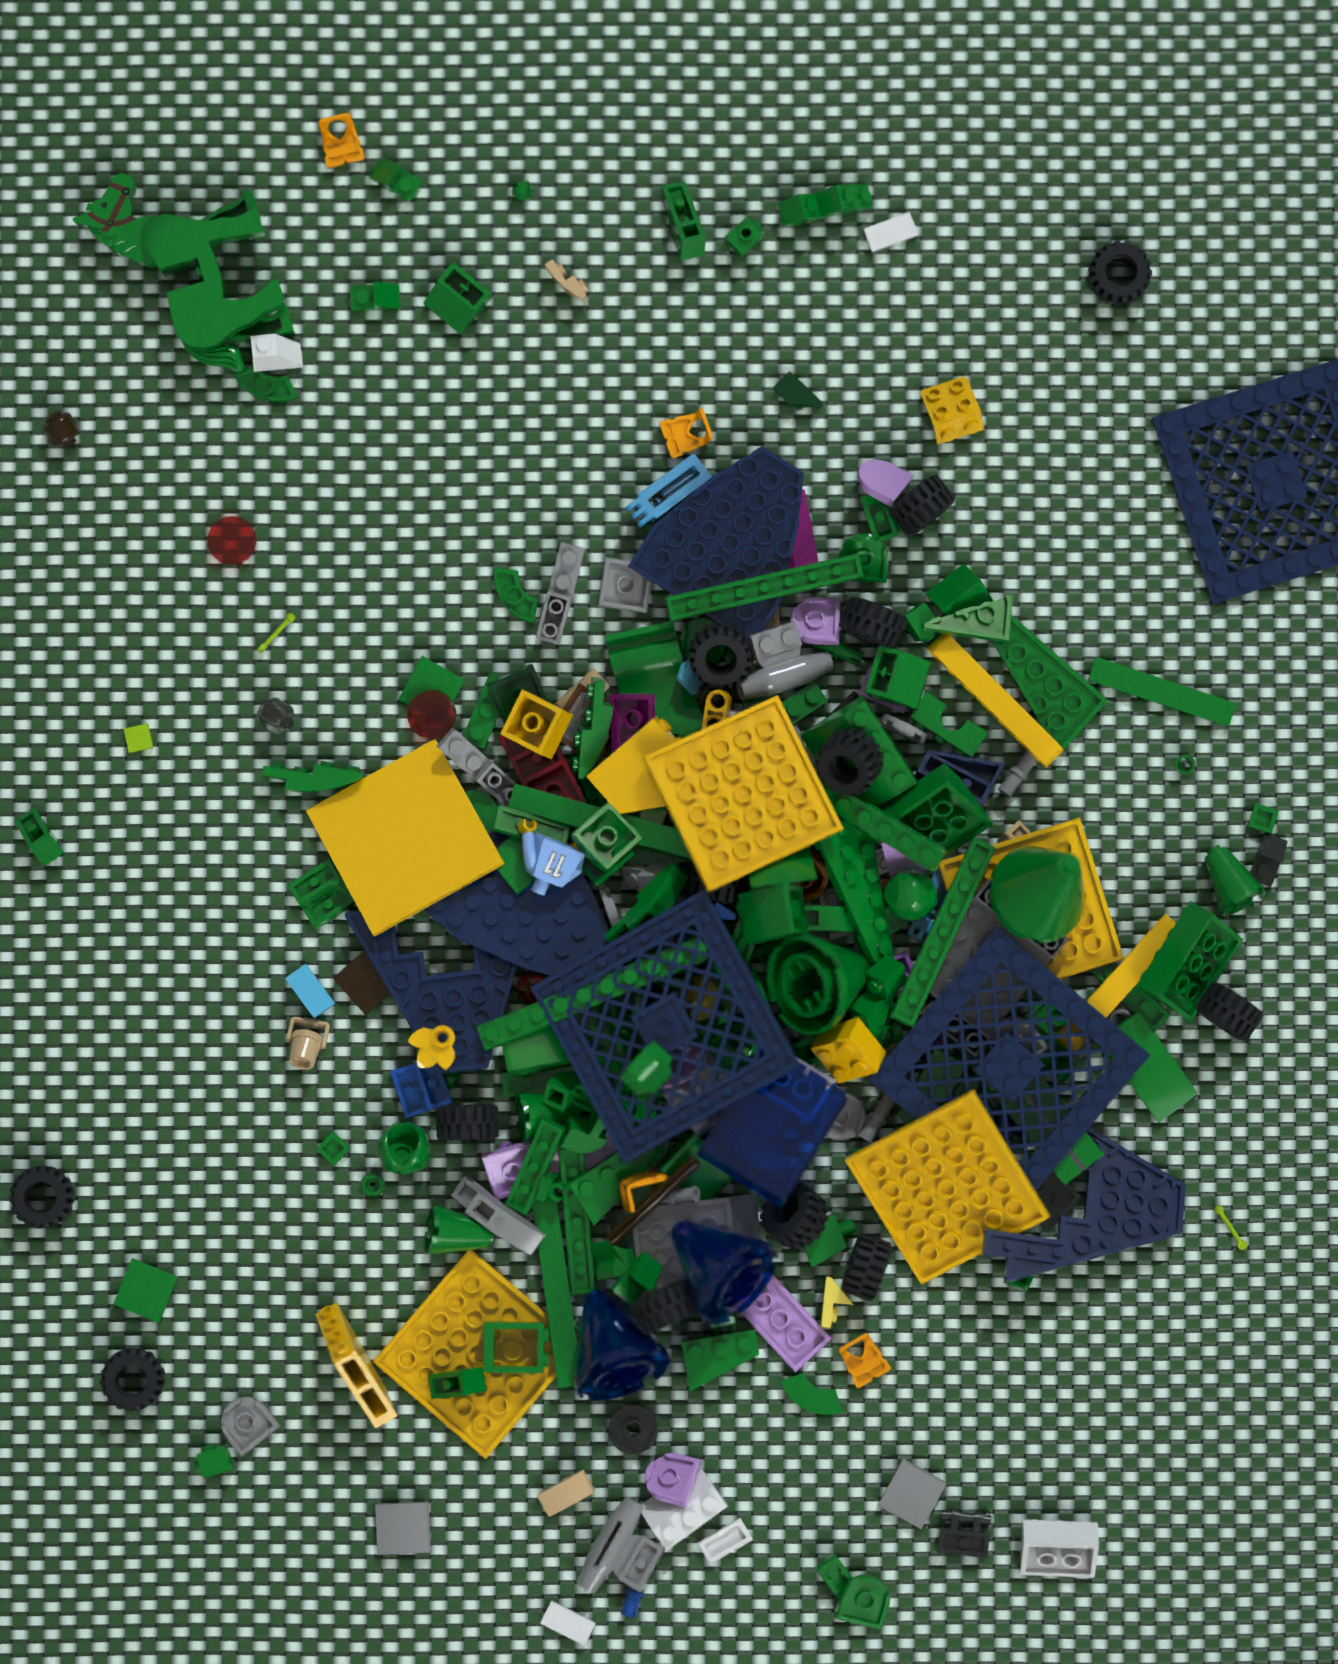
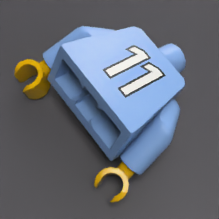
[518,819,585,896]

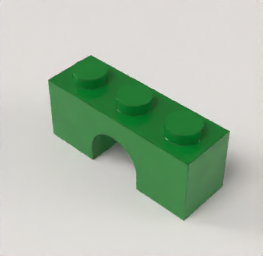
[909,692,988,758]

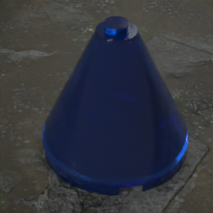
[671,1220,778,1326]
[573,1290,671,1401]

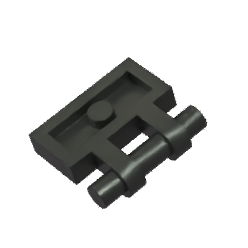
[937,1508,992,1558]

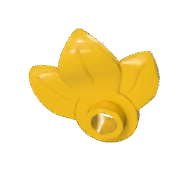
[408,1025,455,1070]

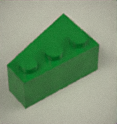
[681,1328,759,1391]

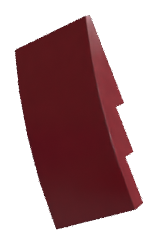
[498,735,587,803]

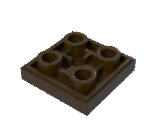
[333,950,390,1015]

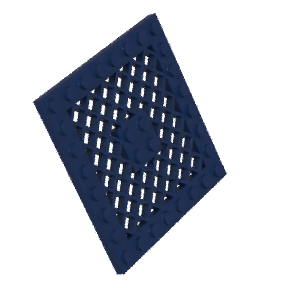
[1152,359,1338,605]
[530,890,801,1163]
[868,926,1150,1191]

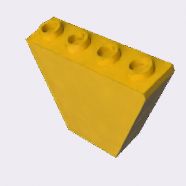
[586,716,681,814]
[315,1302,397,1428]

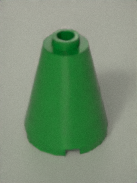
[1204,845,1266,916]
[515,1092,585,1141]
[424,1205,494,1255]

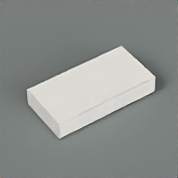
[863,212,918,253]
[697,1518,753,1565]
[540,1600,596,1646]

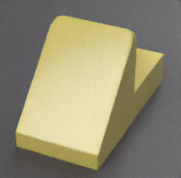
[820,1276,853,1328]

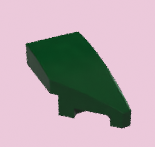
[772,371,824,410]

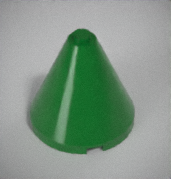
[989,846,1085,943]
[766,934,872,1035]

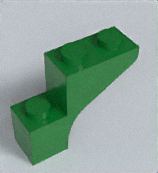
[778,184,873,226]
[849,955,907,1044]

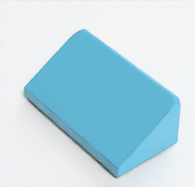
[285,964,335,1018]

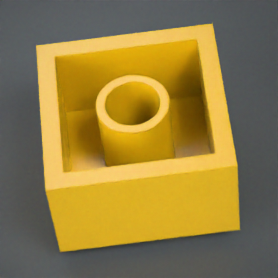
[500,690,573,759]
[811,1017,886,1084]

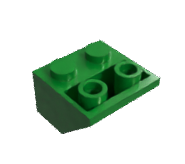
[423,262,492,335]
[865,645,931,710]

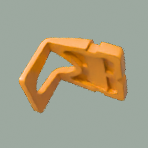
[318,113,365,169]
[659,408,713,459]
[619,1169,667,1213]
[839,1333,891,1388]

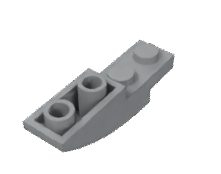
[535,542,585,645]
[436,728,517,807]
[451,1175,546,1255]

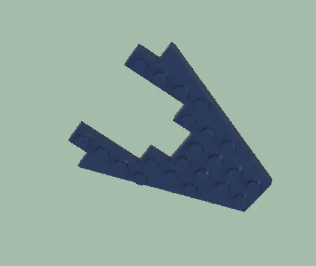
[345,911,517,1075]
[982,1108,1186,1283]

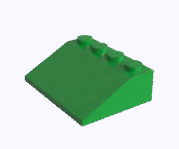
[800,695,917,806]
[869,763,993,858]
[1137,901,1244,1022]

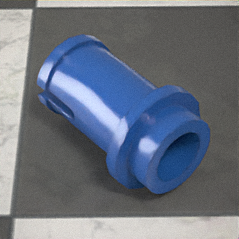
[621,1585,644,1618]

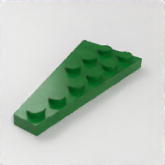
[992,615,1108,750]
[814,817,894,964]

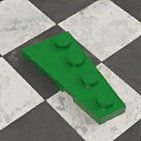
[567,1144,665,1226]

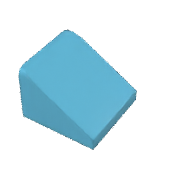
[677,660,702,695]

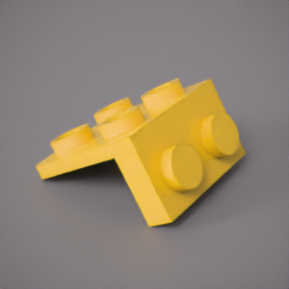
[921,377,984,444]

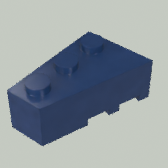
[915,750,1005,807]

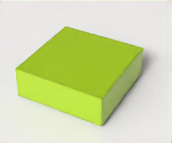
[124,723,154,753]

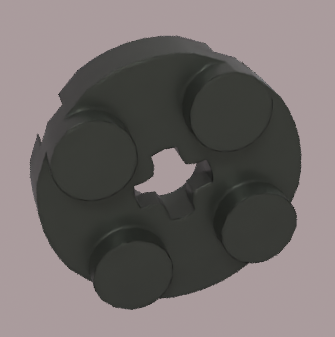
[609,1404,658,1455]

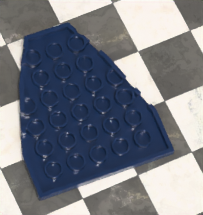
[628,446,804,640]
[424,831,610,976]

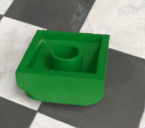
[571,802,642,872]

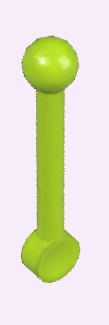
[257,613,295,654]
[1214,1205,1247,1250]

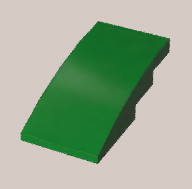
[1101,1011,1198,1123]

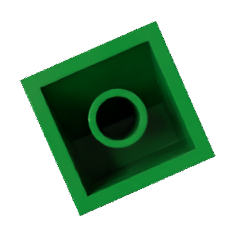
[736,883,809,945]
[502,1025,571,1077]
[656,1128,735,1201]

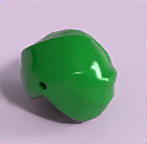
[884,868,937,921]
[709,1021,757,1071]
[377,1122,430,1175]

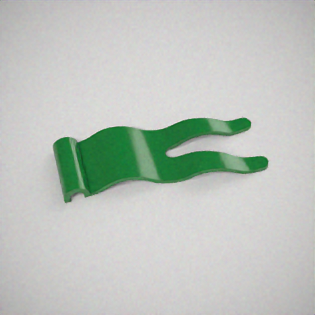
[605,621,703,829]

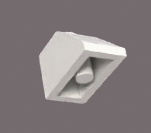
[250,334,303,372]

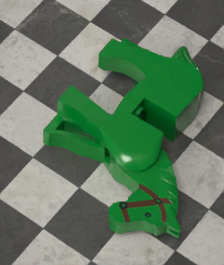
[72,173,295,373]

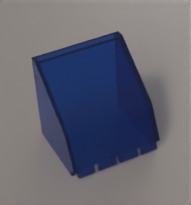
[696,1049,848,1208]

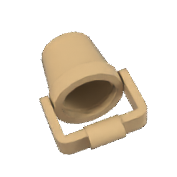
[286,1017,330,1070]

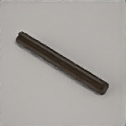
[606,1156,701,1245]

